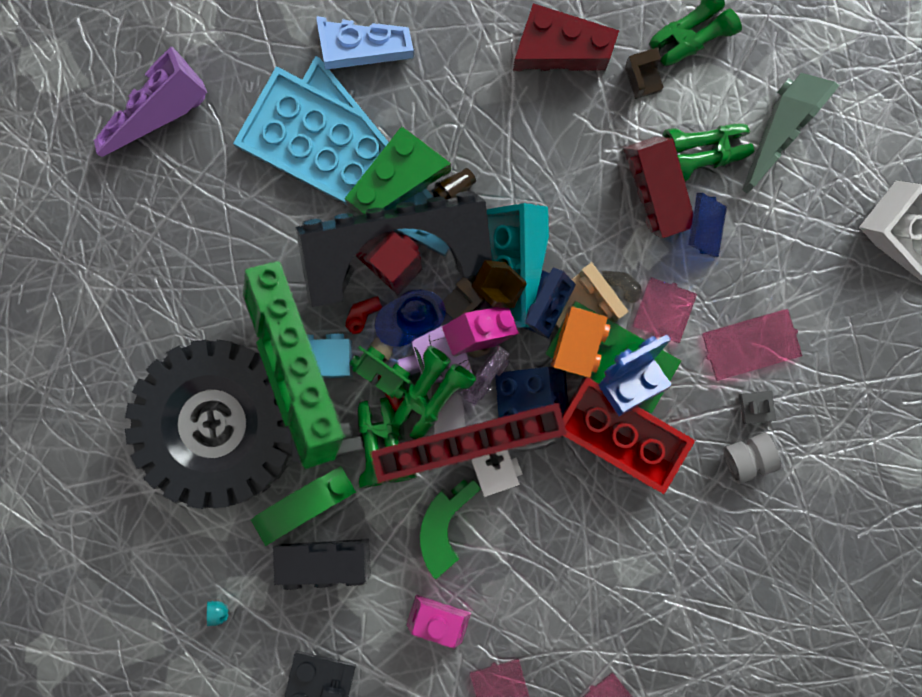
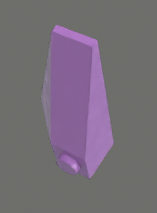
[94,46,207,157]

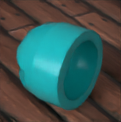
[207,601,229,626]

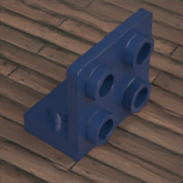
[524,267,576,339]
[495,367,568,418]

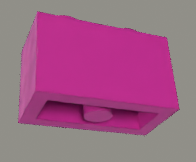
[442,307,519,356]

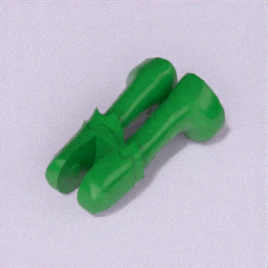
[649,0,742,67]
[663,123,754,182]
[393,346,476,440]
[357,397,417,488]

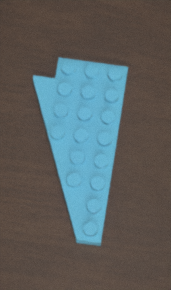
[233,56,449,256]

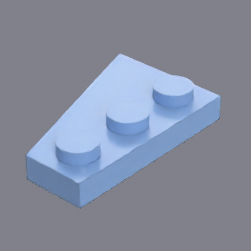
[316,16,414,70]

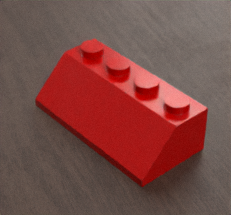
[562,377,696,494]

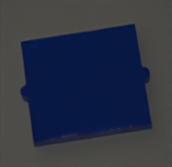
[688,193,727,257]

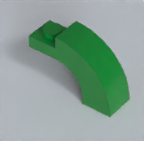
[250,466,356,546]
[420,479,481,580]

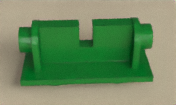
[349,346,414,400]

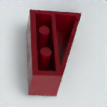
[513,3,619,71]
[623,136,697,238]
[355,231,422,295]

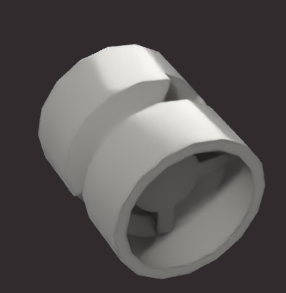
[723,432,781,484]

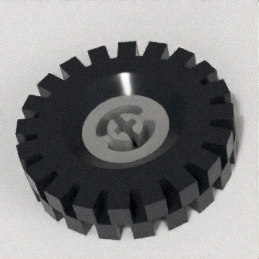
[125,339,292,509]

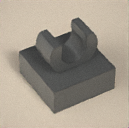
[739,390,776,424]
[337,423,364,454]

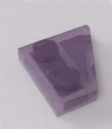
[461,345,510,406]

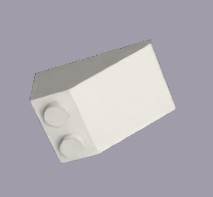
[859,181,922,281]

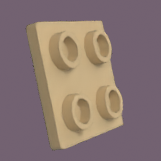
[556,262,629,328]

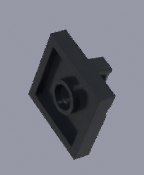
[284,650,356,697]

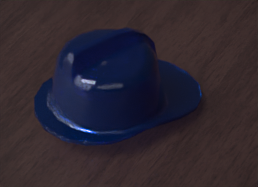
[374,289,446,347]

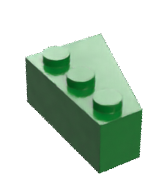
[345,126,451,215]

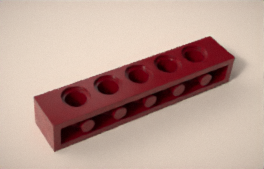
[370,403,567,483]

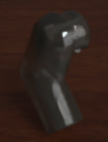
[601,271,642,303]

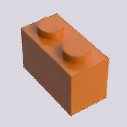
[551,306,610,378]

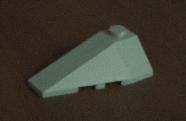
[742,73,840,193]

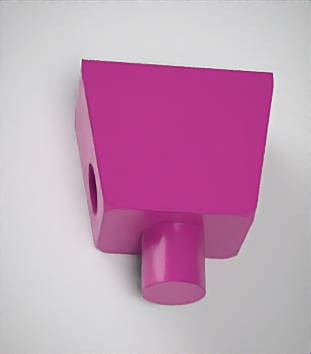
[406,595,471,648]

